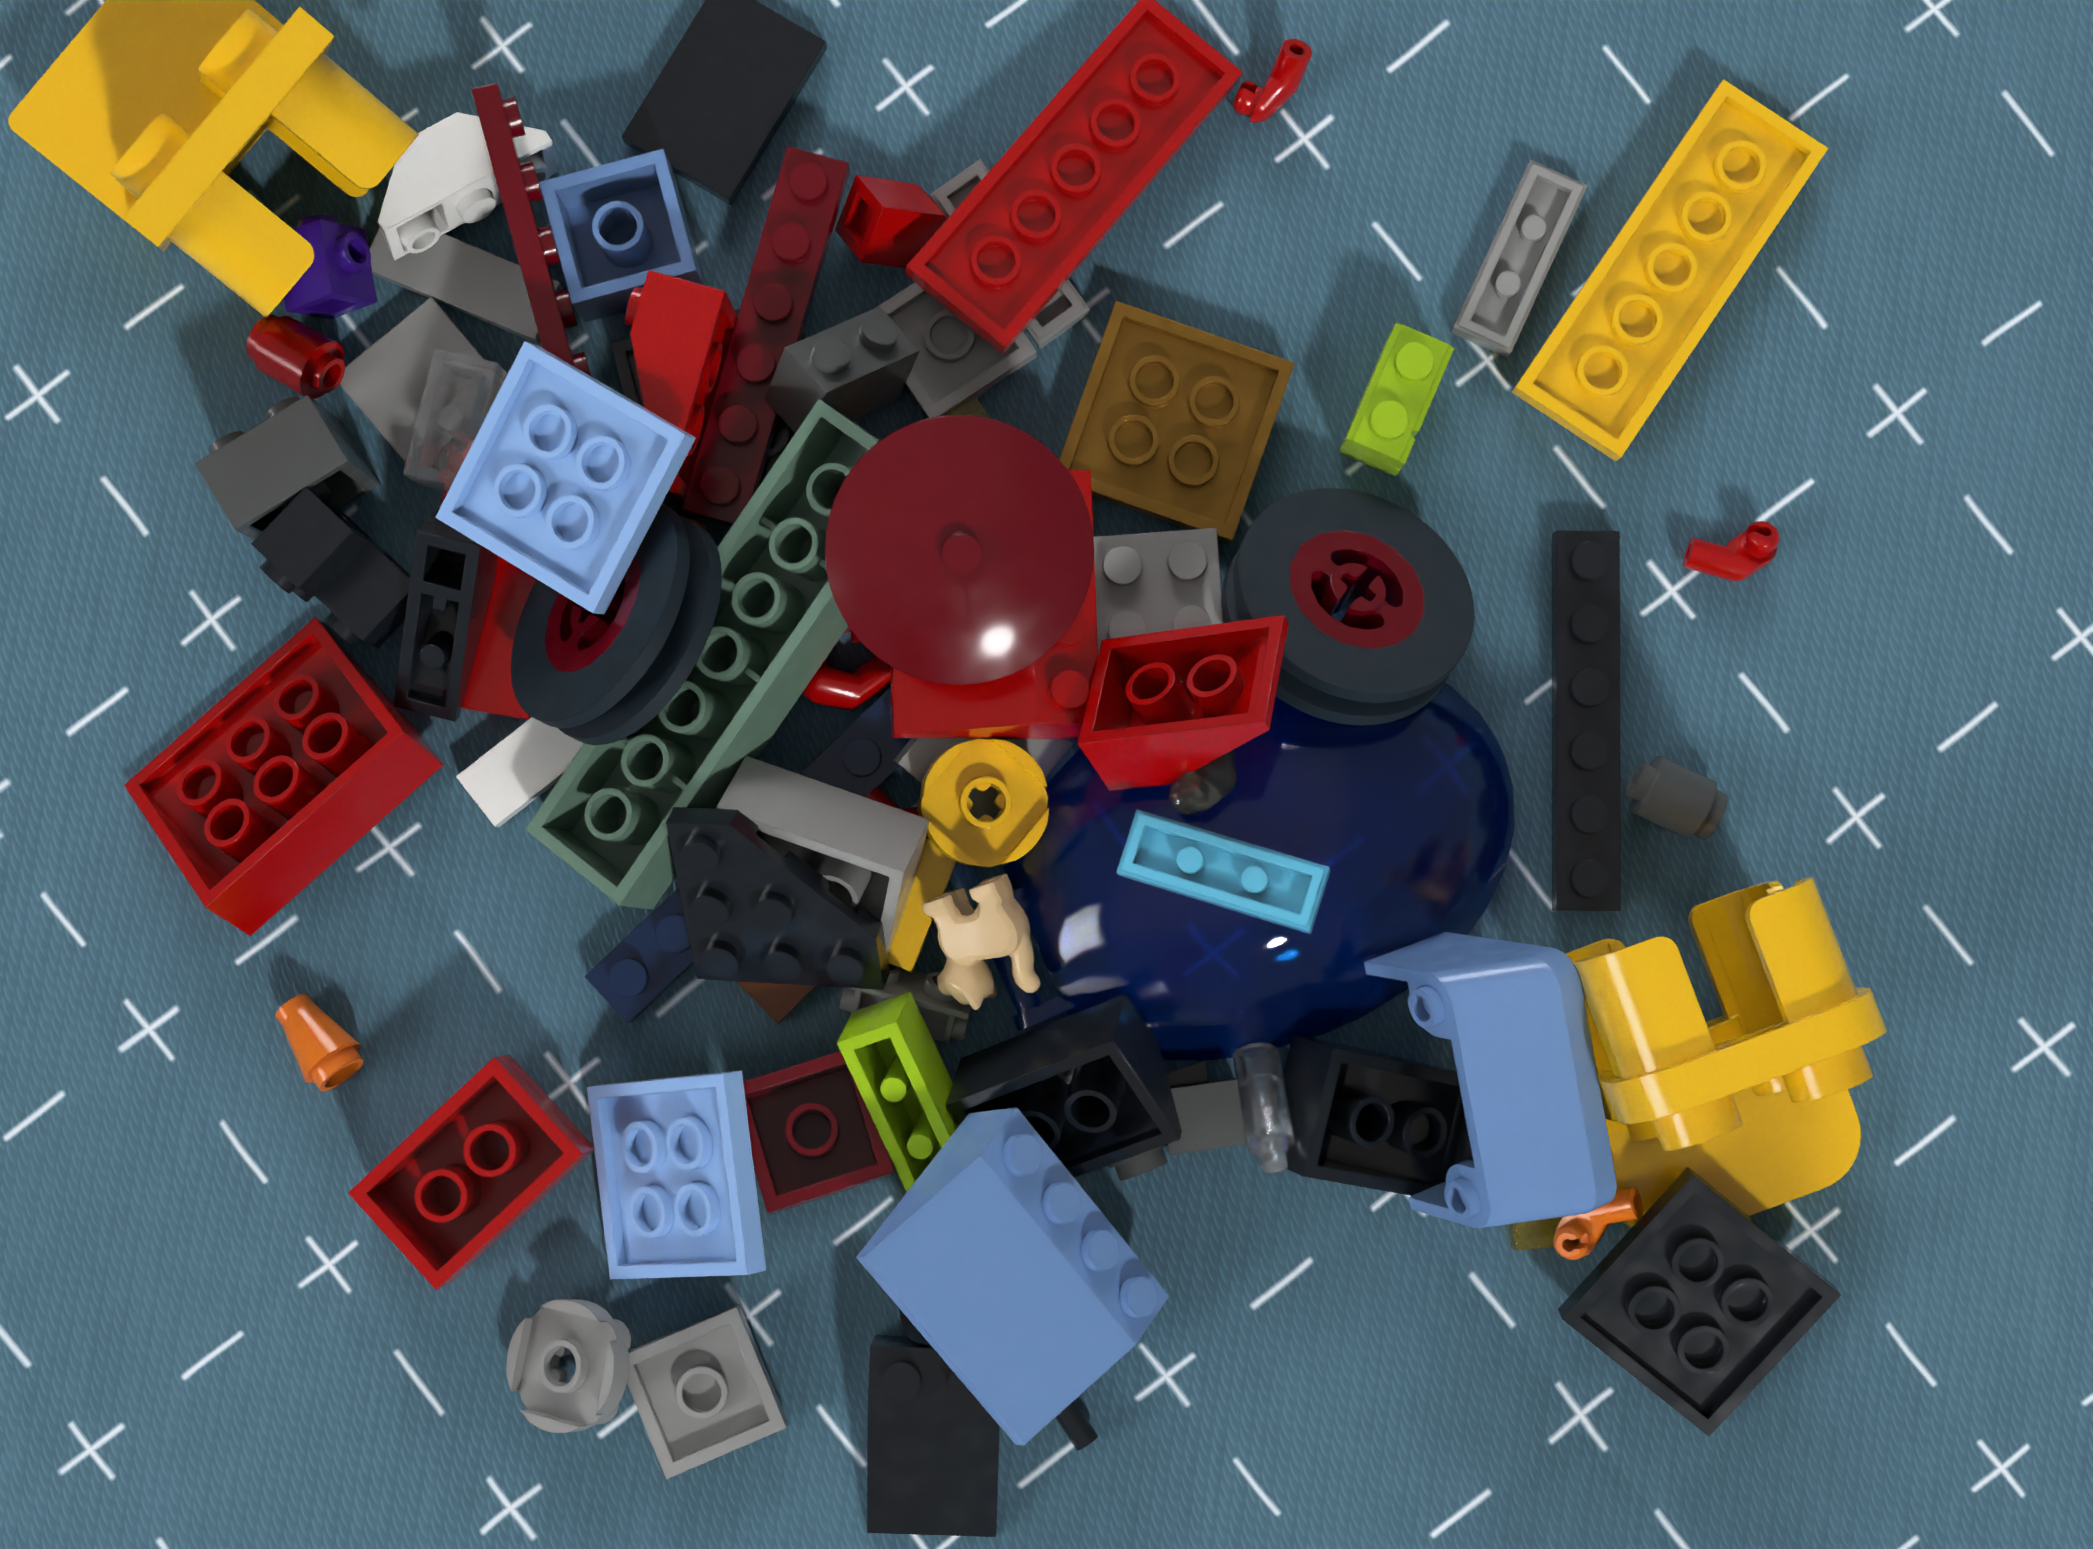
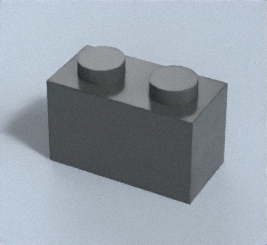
[765,306,920,433]

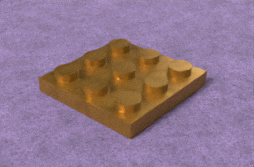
[1059,301,1295,544]

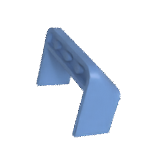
[1364,932,1617,1228]

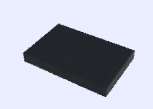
[622,0,827,205]

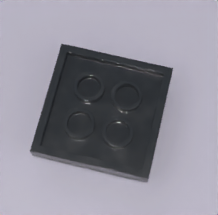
[1558,1167,1841,1436]

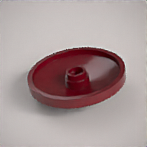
[825,414,1094,685]

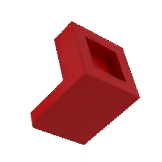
[835,175,946,268]

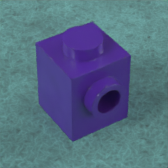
[284,215,377,319]

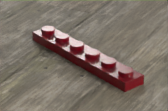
[471,83,592,377]
[682,146,850,526]

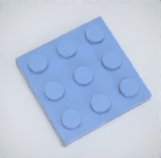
[435,341,696,615]
[587,1071,766,1279]

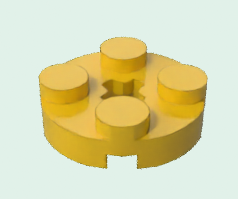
[917,738,1049,868]

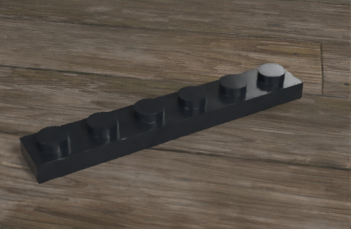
[1552,530,1621,911]

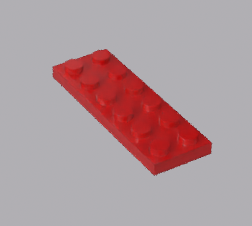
[905,0,1242,354]

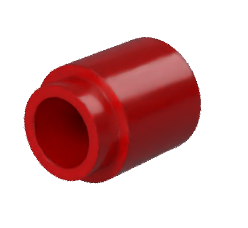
[246,314,345,399]

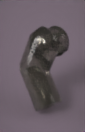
[1169,750,1237,815]

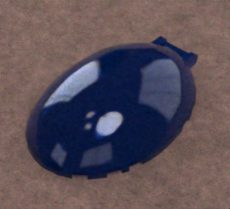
[975,683,1515,1060]

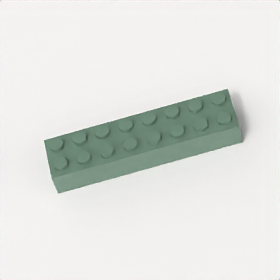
[525,399,880,910]

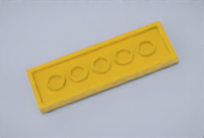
[1512,79,1828,462]

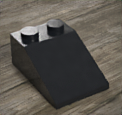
[1263,1034,1473,1196]
[867,1335,1000,1537]

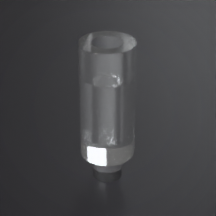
[1233,1043,1295,1173]

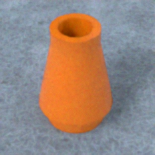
[275,993,364,1092]

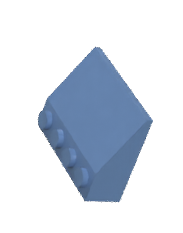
[856,1107,1169,1446]

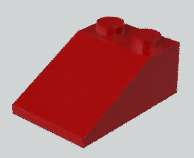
[625,270,737,502]
[1078,615,1289,791]

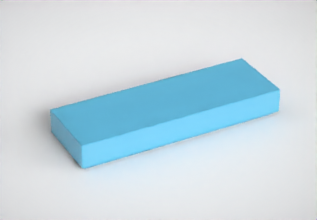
[1116,809,1331,934]

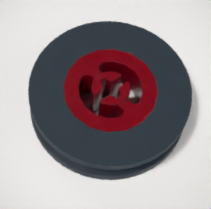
[1221,488,1475,726]
[511,503,722,745]

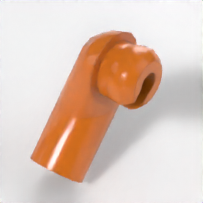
[1553,1187,1643,1260]

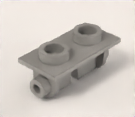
[839,963,971,1044]

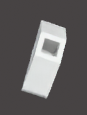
[378,112,558,261]

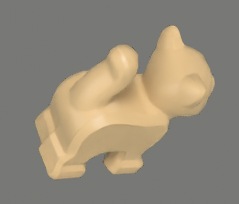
[921,874,1041,1010]

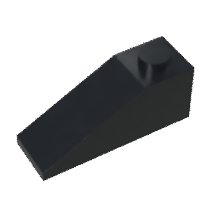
[394,506,498,722]

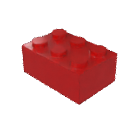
[348,1054,594,1290]

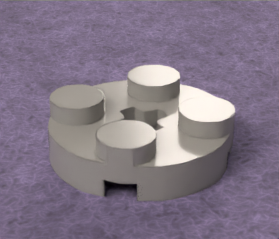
[506,1299,631,1433]

